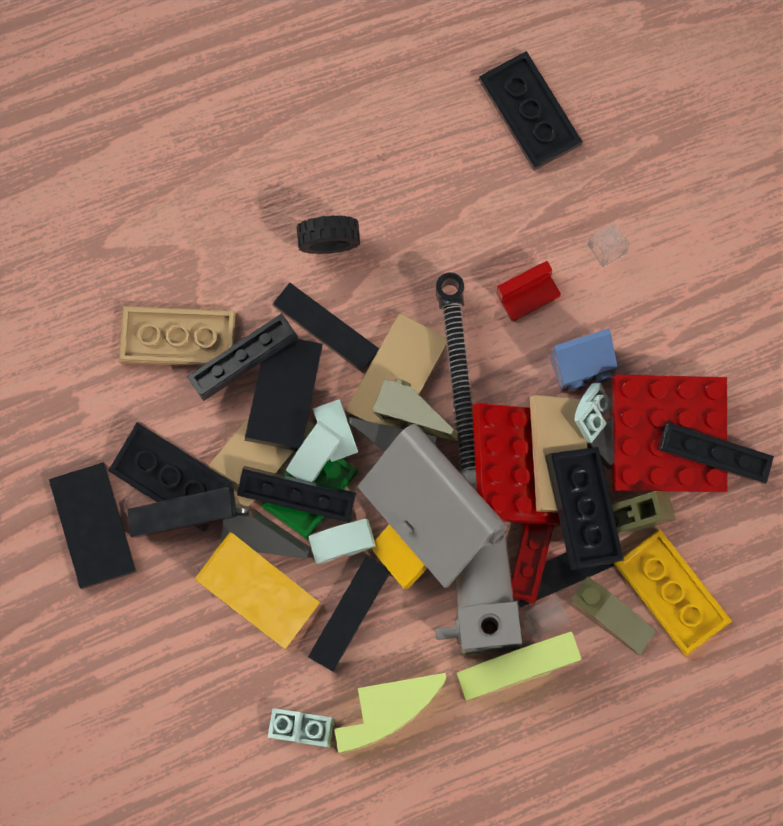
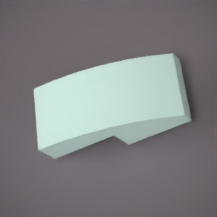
[574,383,613,443]
[313,399,359,462]
[286,421,343,482]
[308,519,376,564]
[268,708,335,748]

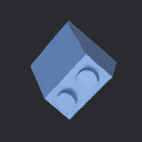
[550,329,618,392]

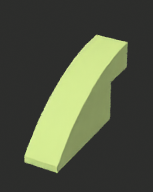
[457,631,582,701]
[334,673,446,754]

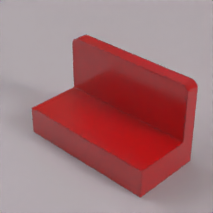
[496,261,561,322]

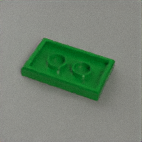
[261,459,358,541]

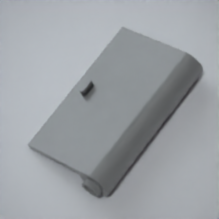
[357,424,507,588]

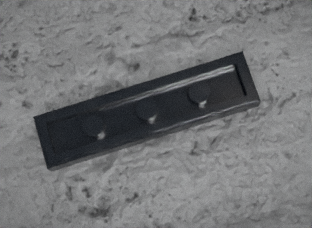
[273,282,379,372]
[187,313,299,401]
[658,422,774,484]
[237,466,356,523]
[128,487,237,538]
[308,556,390,672]

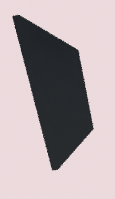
[519,552,614,608]

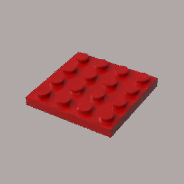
[612,375,728,492]
[472,403,561,526]

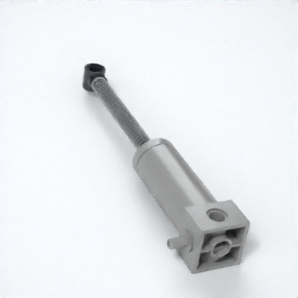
[435,272,522,656]

